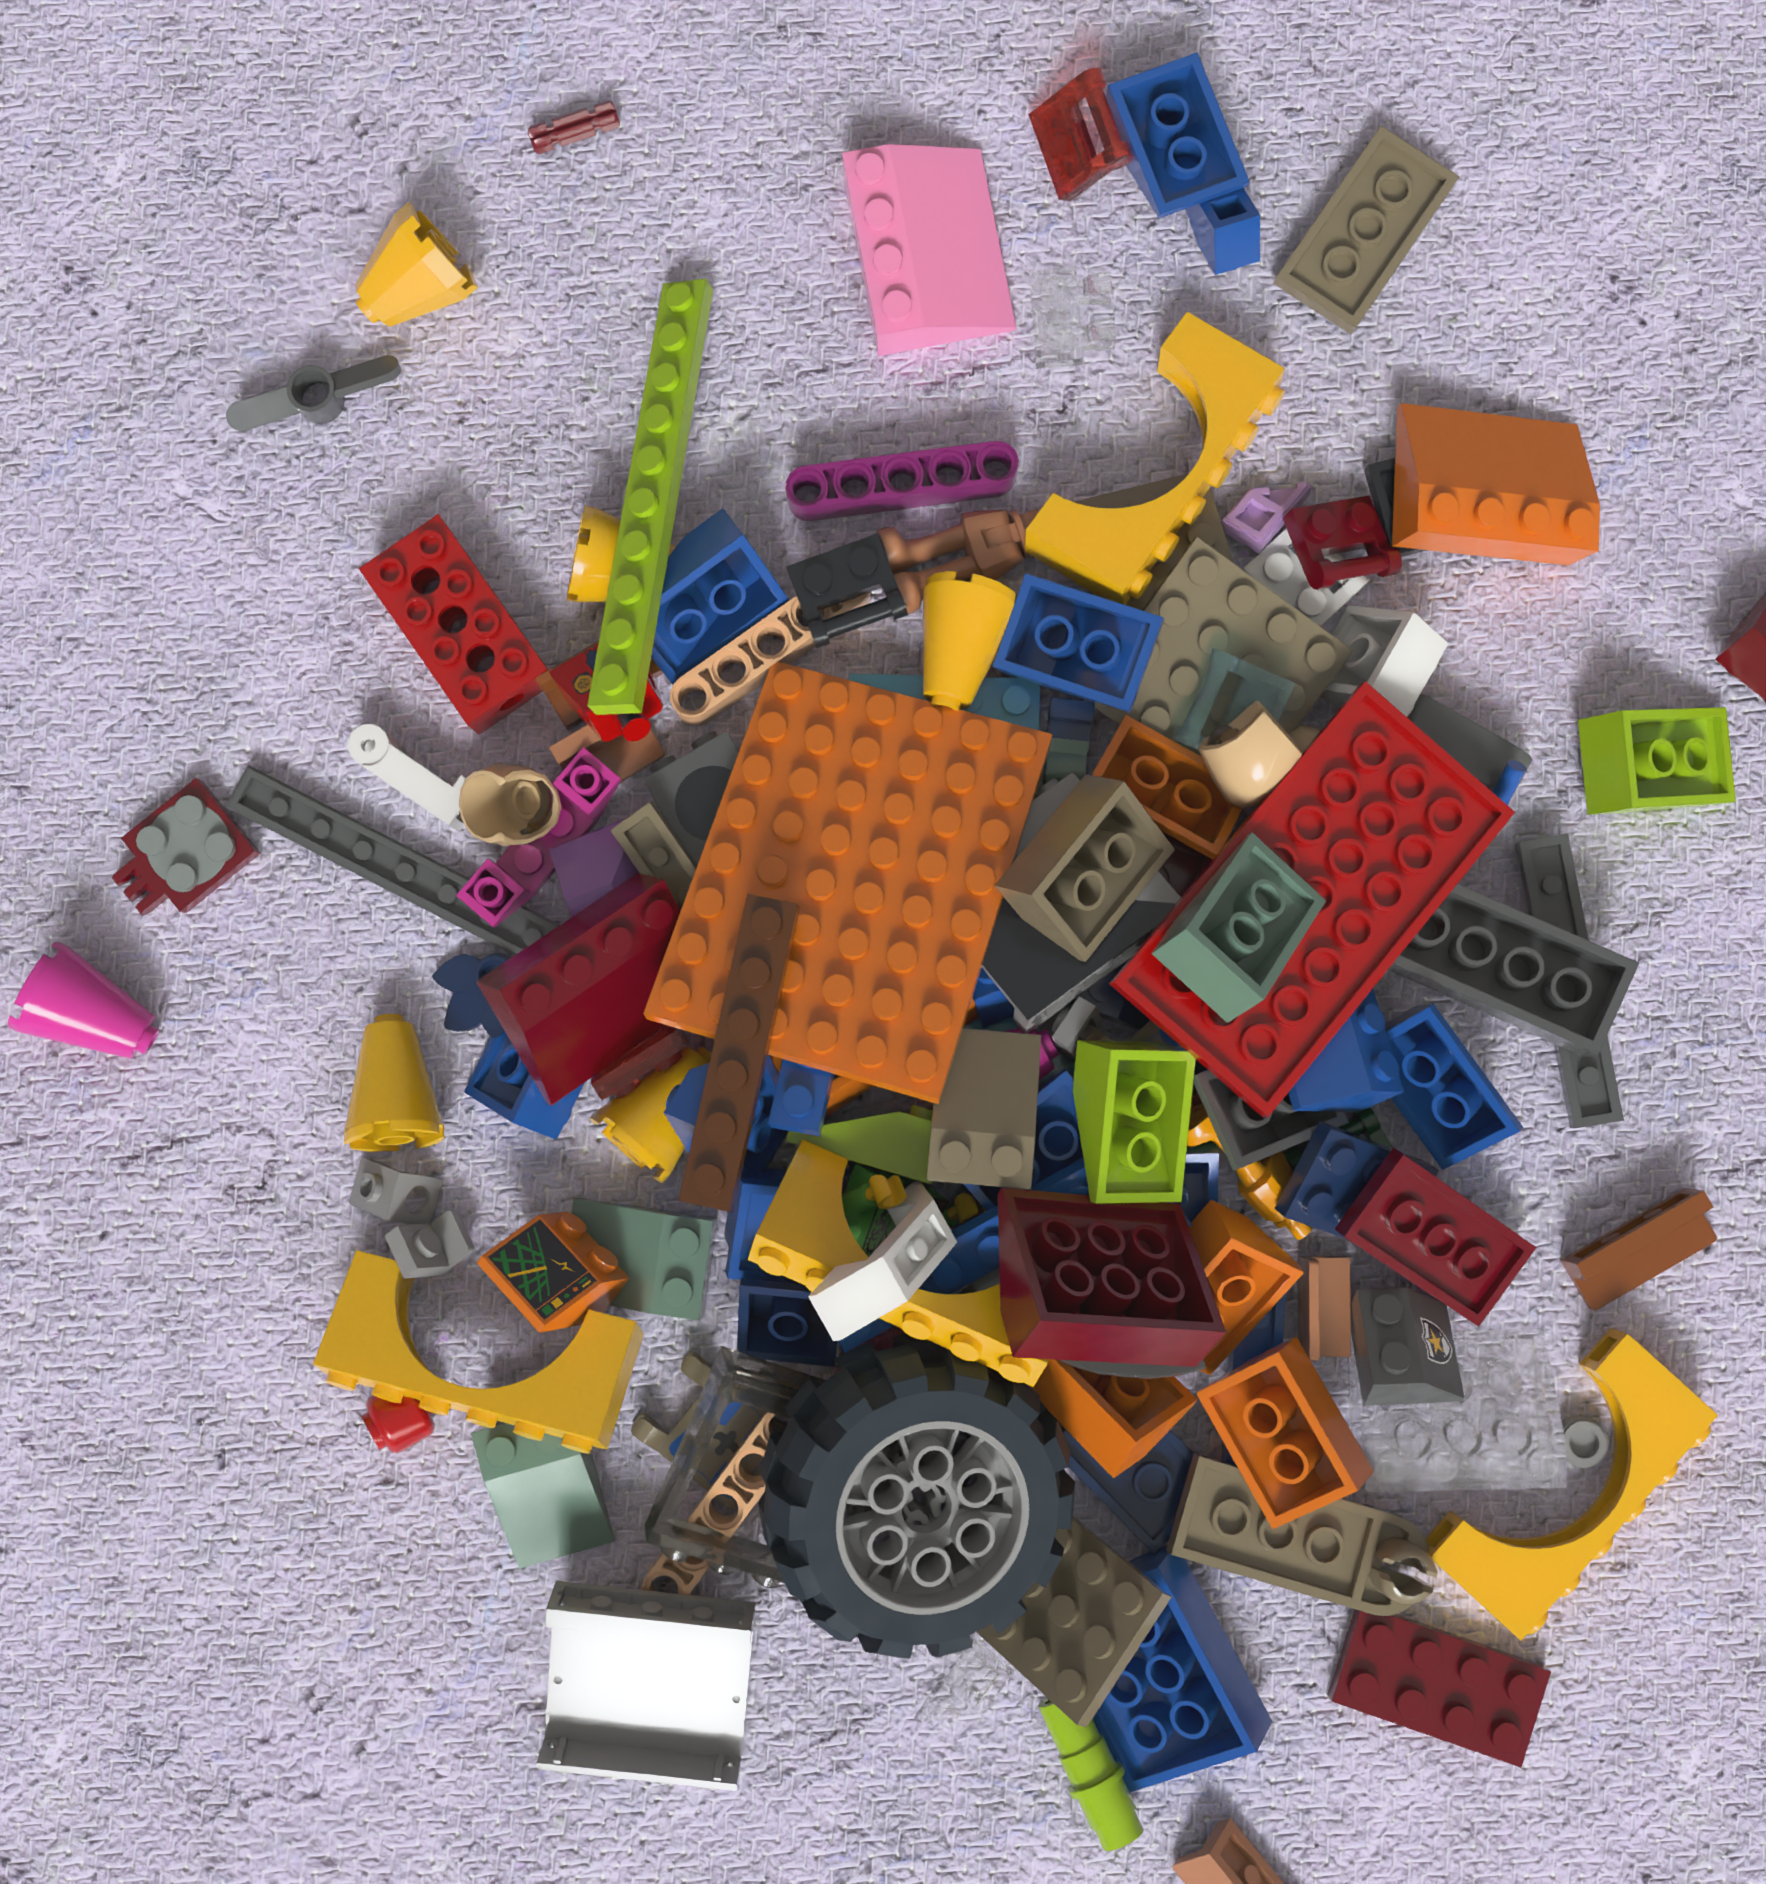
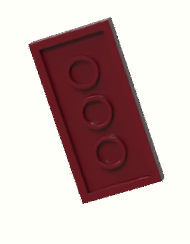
[1335,1147,1537,1327]
[1327,1609,1551,1768]

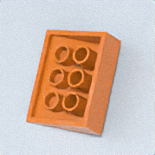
[1392,403,1600,566]

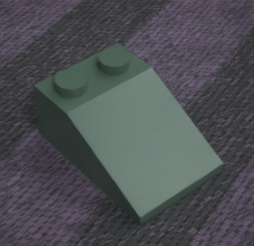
[1151,832,1326,1023]
[571,1198,718,1320]
[471,1421,615,1569]

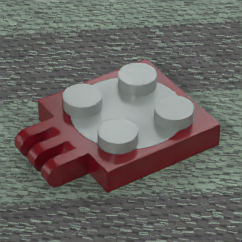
[112,778,261,916]

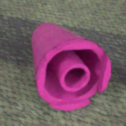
[8,942,160,1059]

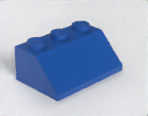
[1288,989,1404,1112]
[1385,1003,1523,1170]
[464,1032,584,1140]
[664,1055,788,1179]

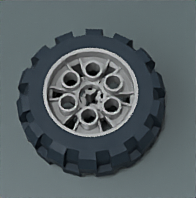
[758,1334,1075,1659]

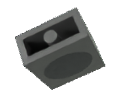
[643,731,739,865]

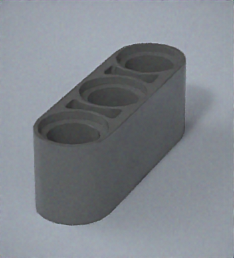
[1407,694,1533,793]

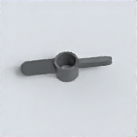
[226,355,401,431]

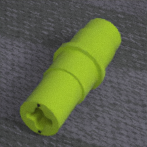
[1038,1697,1144,1851]

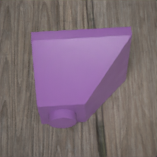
[549,817,640,917]

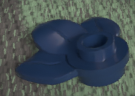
[432,953,512,1039]

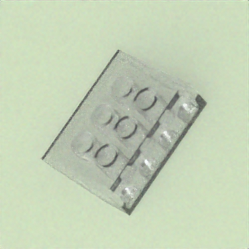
[1347,1328,1567,1492]

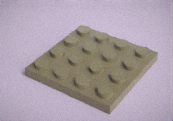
[1083,537,1354,757]

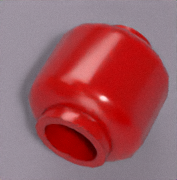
[361,1395,435,1453]

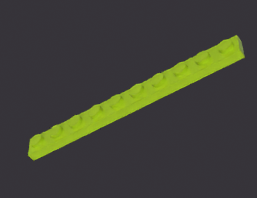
[587,278,713,715]

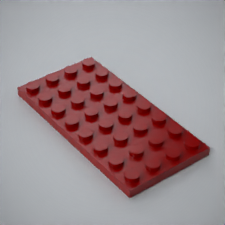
[1109,681,1515,1117]

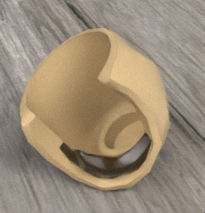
[1198,701,1303,808]
[459,763,562,846]

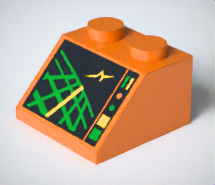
[477,1211,629,1333]

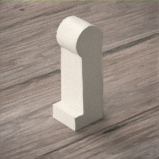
[347,724,466,832]

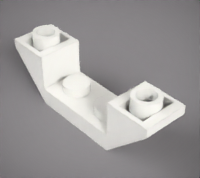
[808,1181,957,1341]

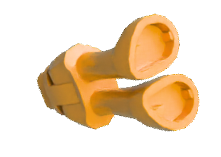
[1187,1092,1312,1240]

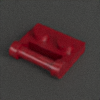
[1282,495,1402,590]

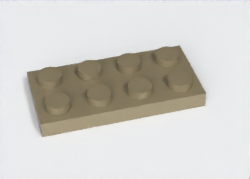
[1273,126,1460,335]

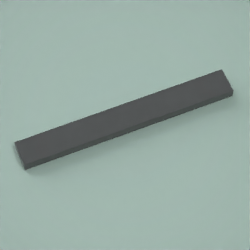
[226,765,560,956]

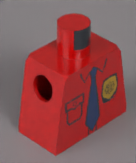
[549,644,663,742]

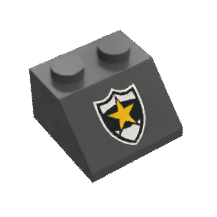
[1350,1287,1465,1406]

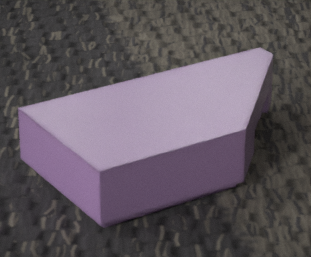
[1221,482,1311,554]

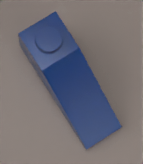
[1185,188,1260,275]

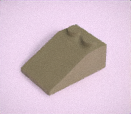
[927,1029,1041,1189]

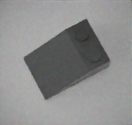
[1193,1070,1349,1171]

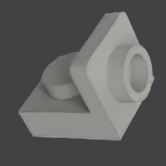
[1038,996,1104,1062]
[384,1210,475,1279]

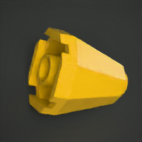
[355,202,478,327]

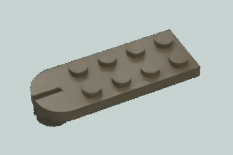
[1166,1453,1438,1616]

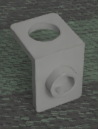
[349,1158,443,1224]

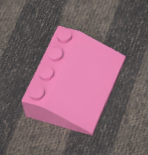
[842,144,1016,356]

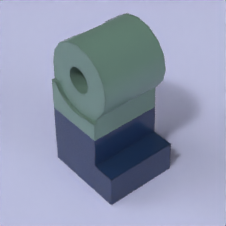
[1043,698,1095,785]

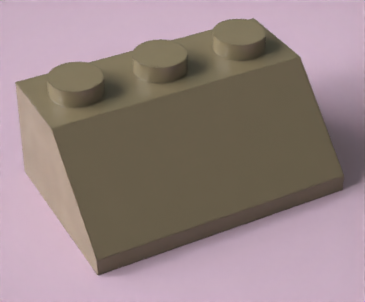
[994,774,1175,962]

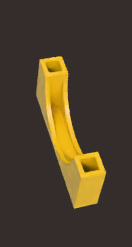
[1025,312,1285,605]
[748,1139,1049,1387]
[313,1250,644,1454]
[1425,1328,1718,1641]

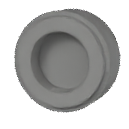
[1554,1415,1609,1468]

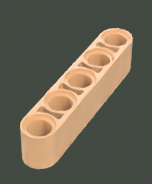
[670,592,871,726]
[641,1399,791,1595]

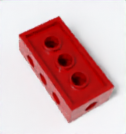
[358,514,549,735]

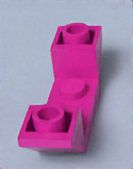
[456,747,622,928]

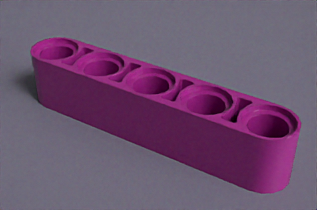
[785,441,1019,521]

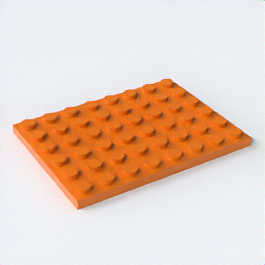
[644,661,1053,1104]

